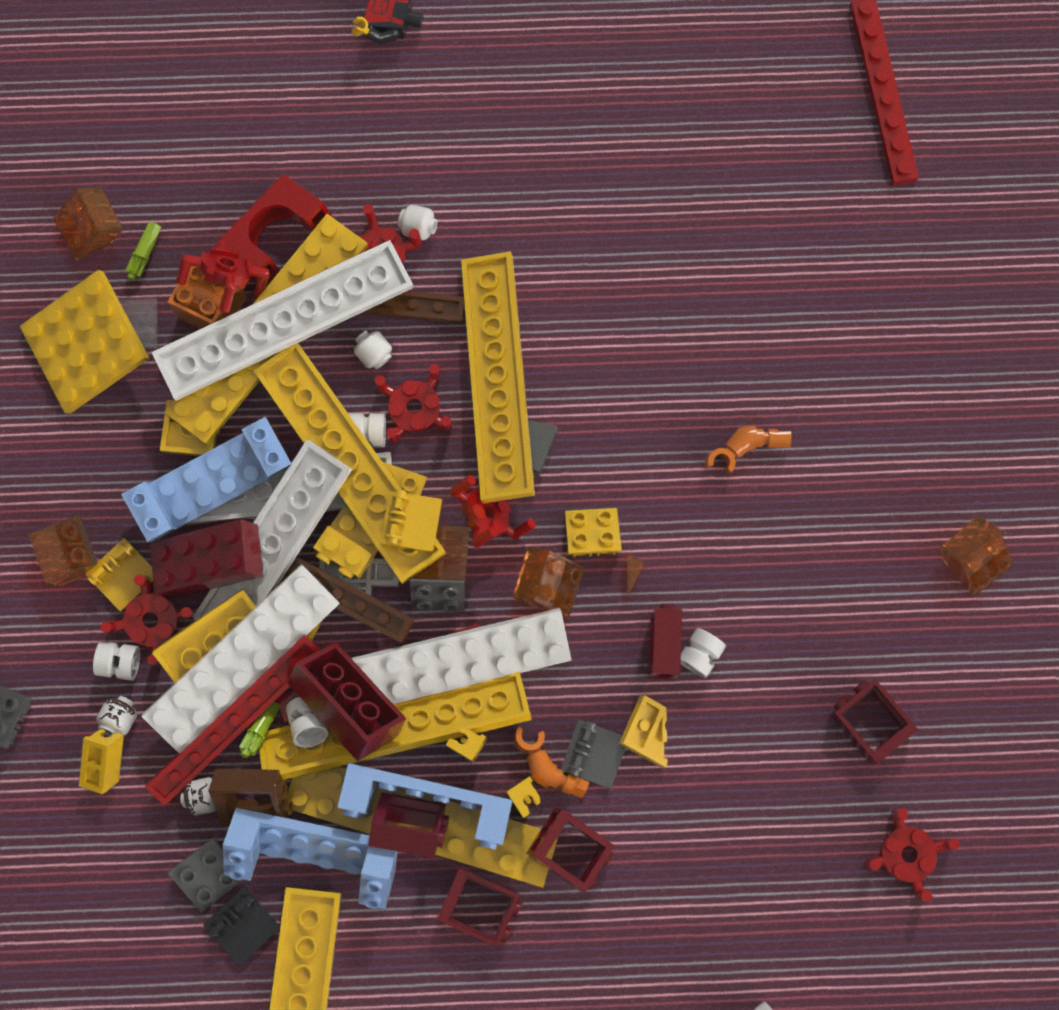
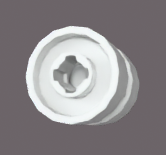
[348,413,386,447]
[681,628,726,678]
[93,641,141,681]
[286,697,328,748]

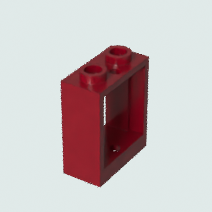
[648,604,683,680]
[830,679,918,765]
[368,792,450,858]
[526,807,615,893]
[437,867,523,948]

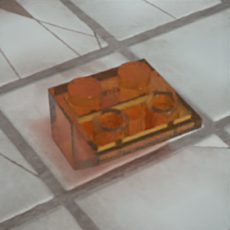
[54,187,123,260]
[28,515,98,588]
[939,516,1014,596]
[413,525,470,585]
[512,548,585,617]

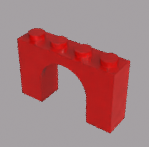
[214,174,332,284]

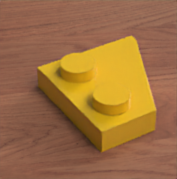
[619,695,667,767]

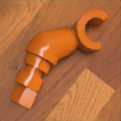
[704,426,792,474]
[513,726,590,799]

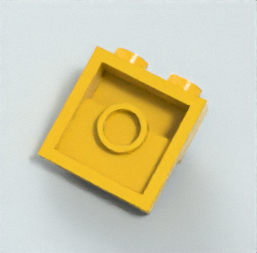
[160,400,220,456]
[313,506,379,580]

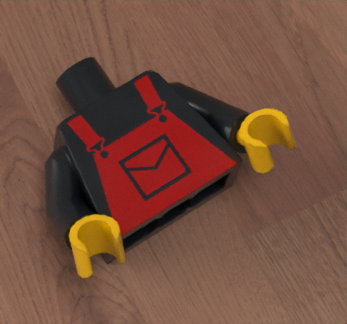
[352,0,424,45]

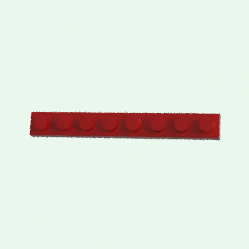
[850,0,919,186]
[145,634,321,806]

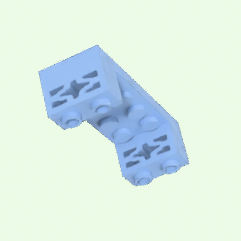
[121,417,291,542]
[337,763,512,850]
[223,808,397,909]

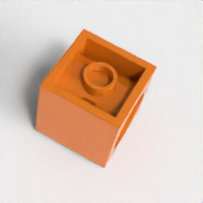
[167,266,247,329]

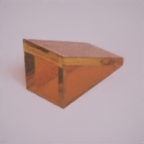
[626,554,644,594]

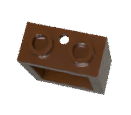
[208,769,293,826]

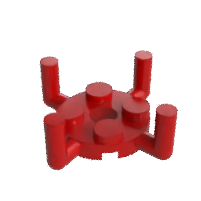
[359,204,422,264]
[176,241,270,313]
[375,364,452,444]
[450,475,536,548]
[100,575,196,665]
[864,808,960,902]

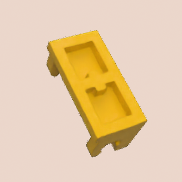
[446,728,487,763]
[79,729,124,795]
[507,776,540,818]

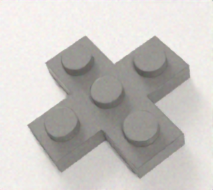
[319,559,399,596]

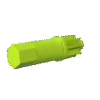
[126,221,161,280]
[239,701,280,758]

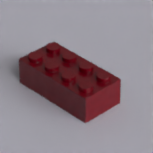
[150,519,263,599]
[287,642,407,761]

